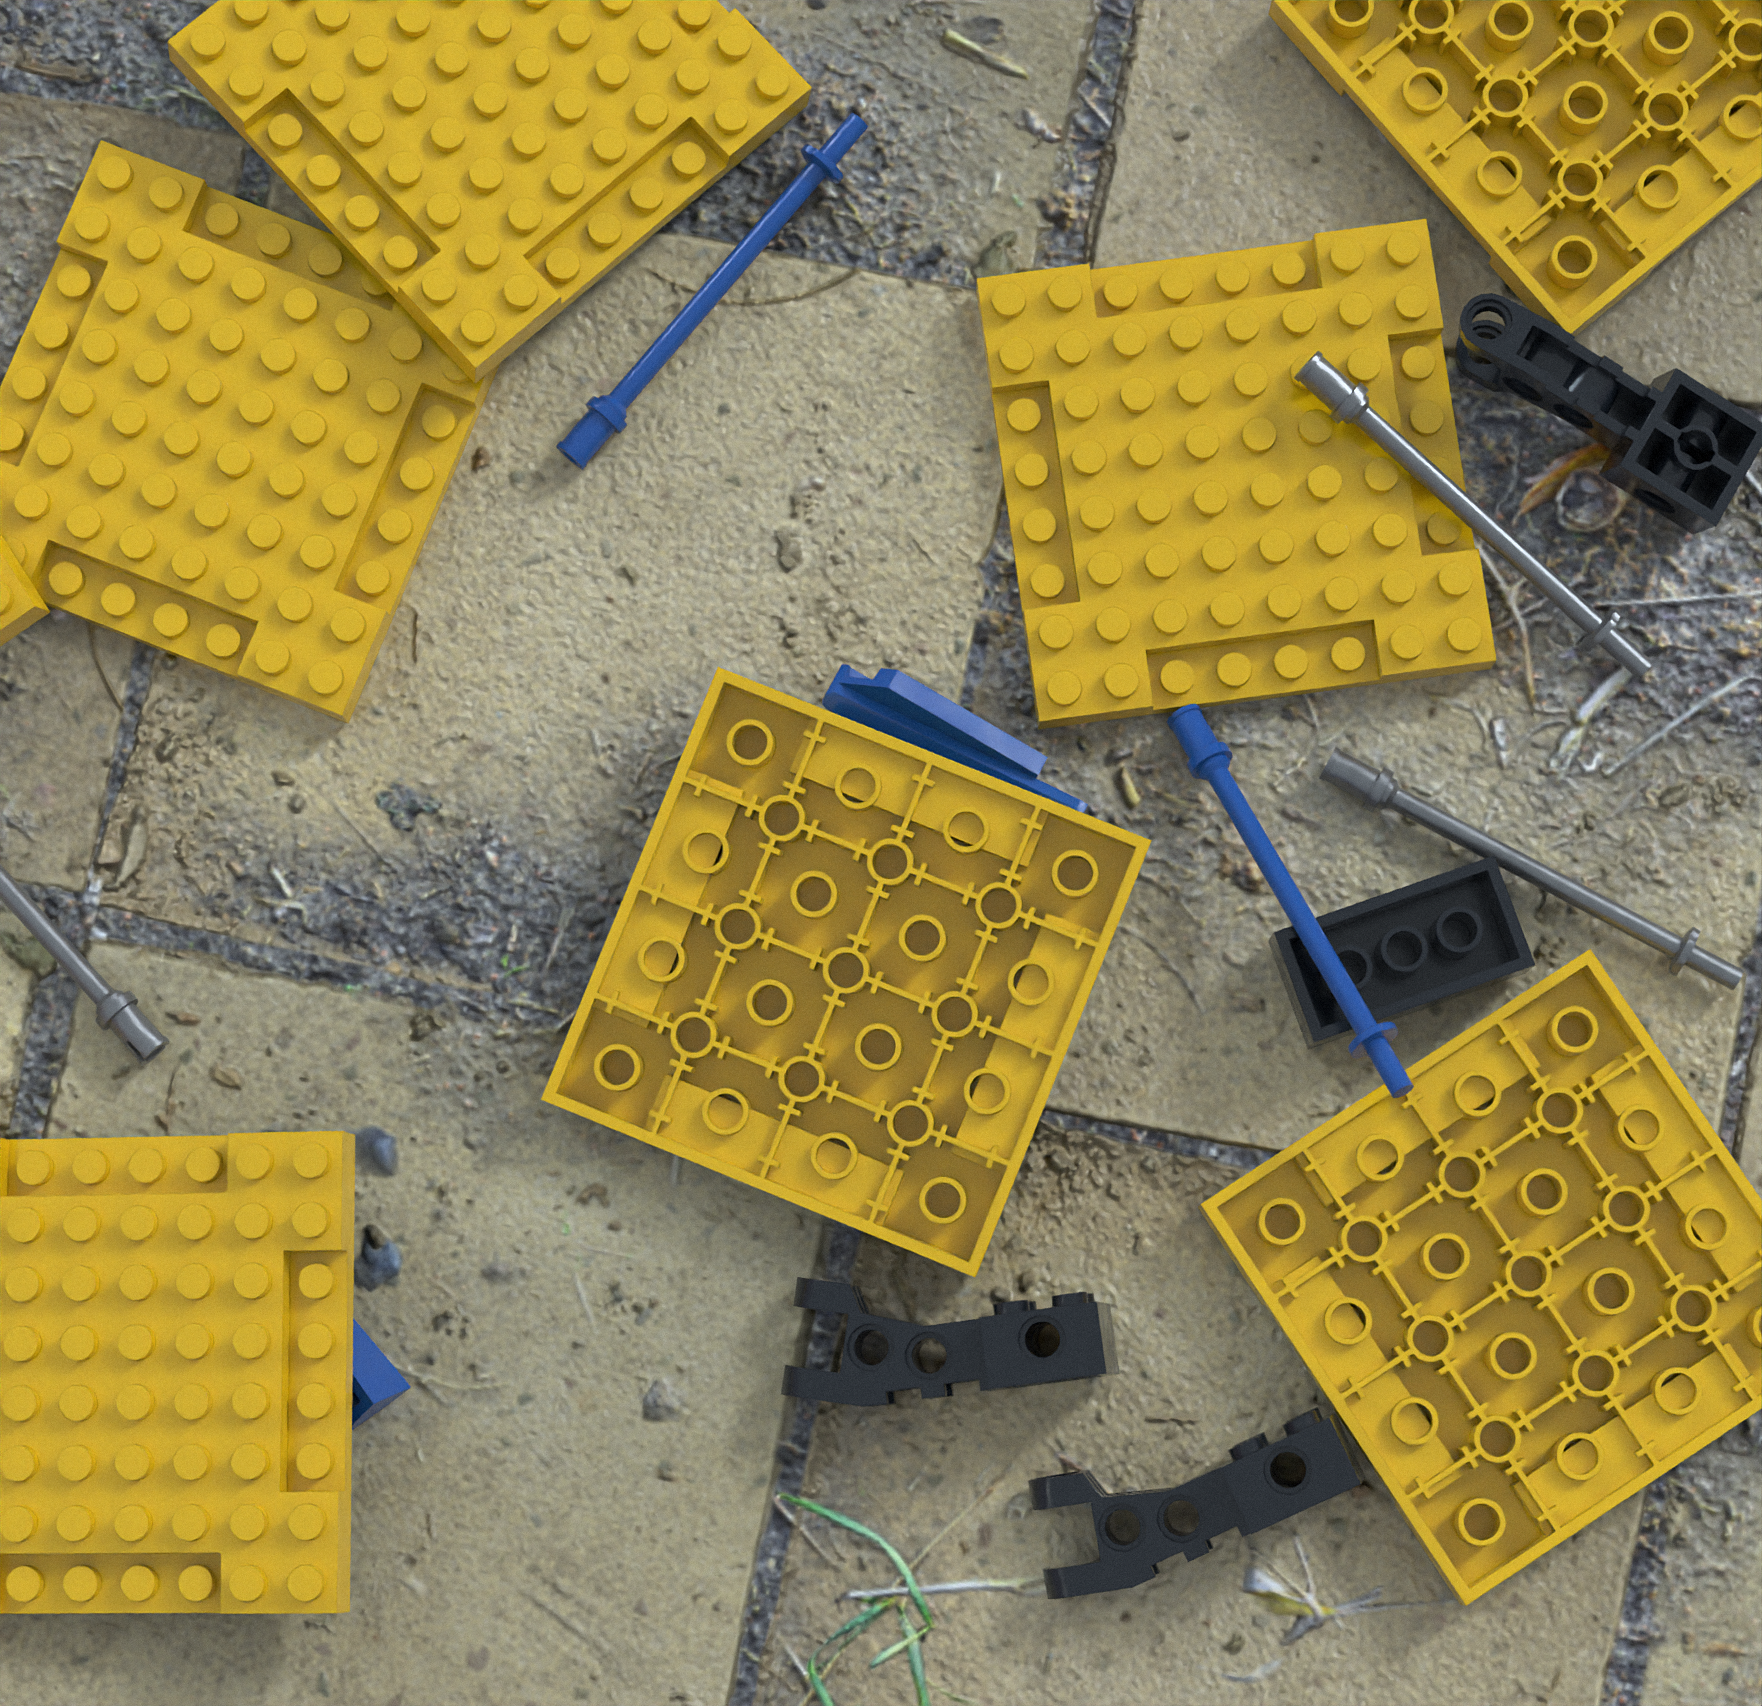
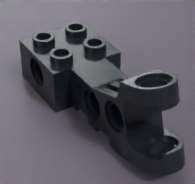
[1455,293,1762,534]
[781,1277,1120,1407]
[1028,1407,1365,1599]

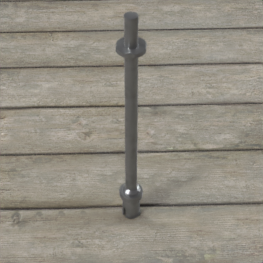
[1294,351,1653,679]
[1319,747,1744,990]
[0,865,169,1066]

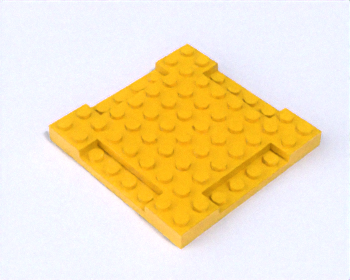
[167,0,812,383]
[1268,0,1762,337]
[0,140,501,724]
[976,219,1497,730]
[541,667,1152,1277]
[1198,949,1762,1606]
[0,1131,355,1614]

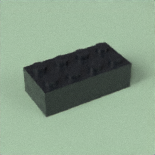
[1268,856,1535,1050]

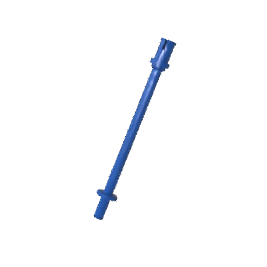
[556,113,868,470]
[1167,704,1414,1098]

